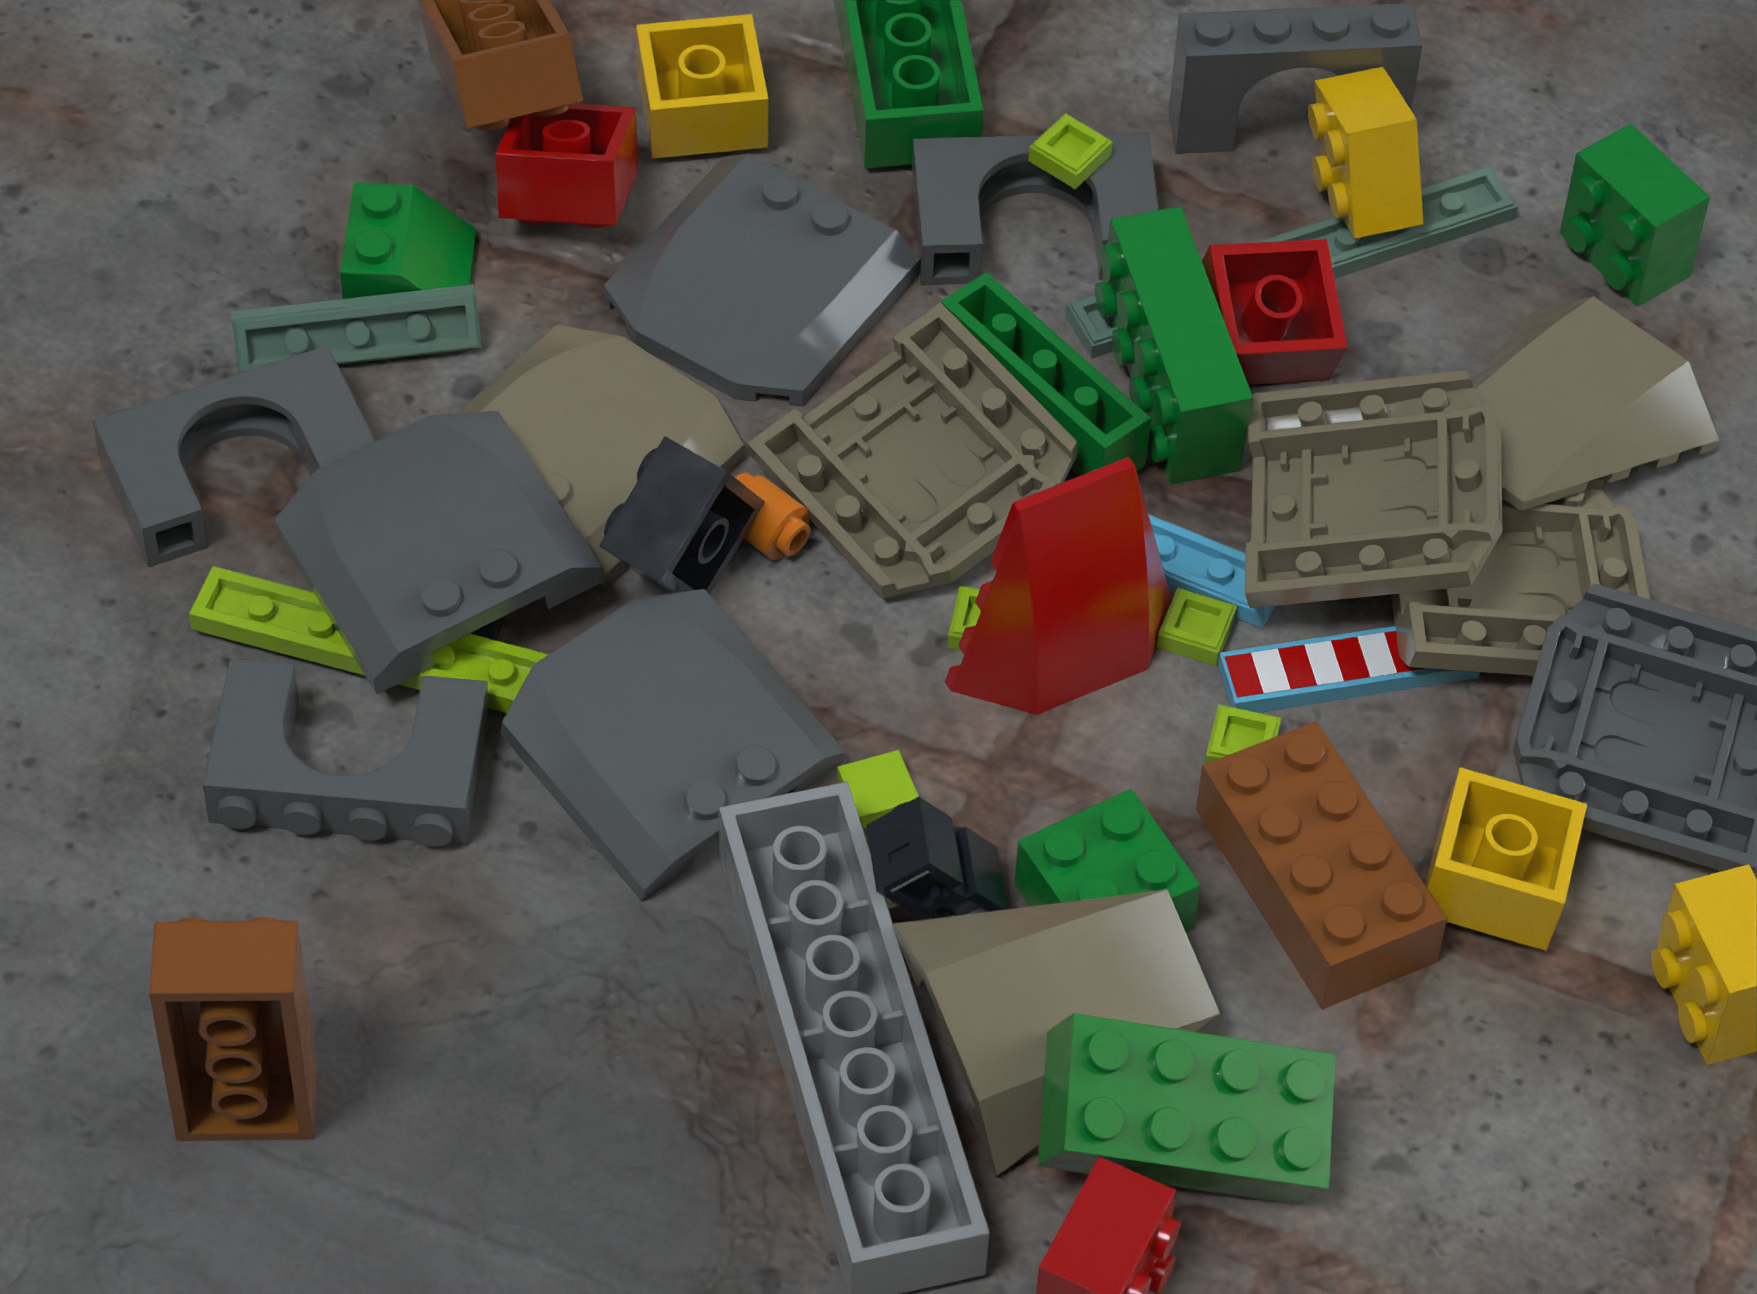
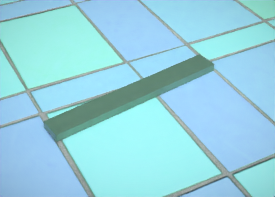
[1065,166,1518,359]

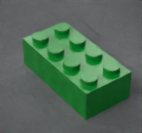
[834,0,983,168]
[1095,206,1253,485]
[1038,1013,1336,1205]

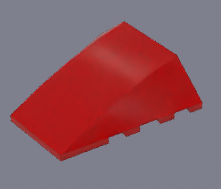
[945,457,1172,715]

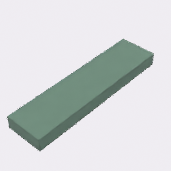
[231,284,482,372]

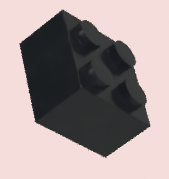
[599,436,765,595]

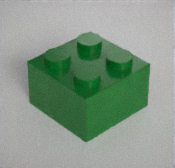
[1559,123,1710,307]
[1014,788,1201,933]

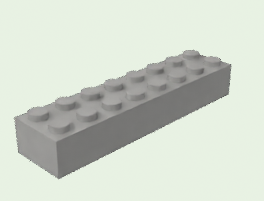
[719,782,989,1294]

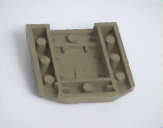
[747,302,1078,598]
[457,324,744,592]
[1245,370,1503,608]
[1391,477,1650,676]

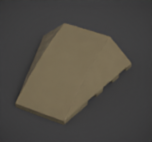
[1472,296,1719,511]
[892,889,1220,1177]

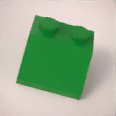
[340,182,477,299]

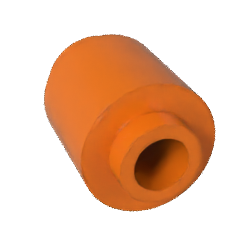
[735,472,811,560]

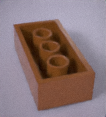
[418,0,583,131]
[1196,721,1447,1010]
[149,917,318,1141]

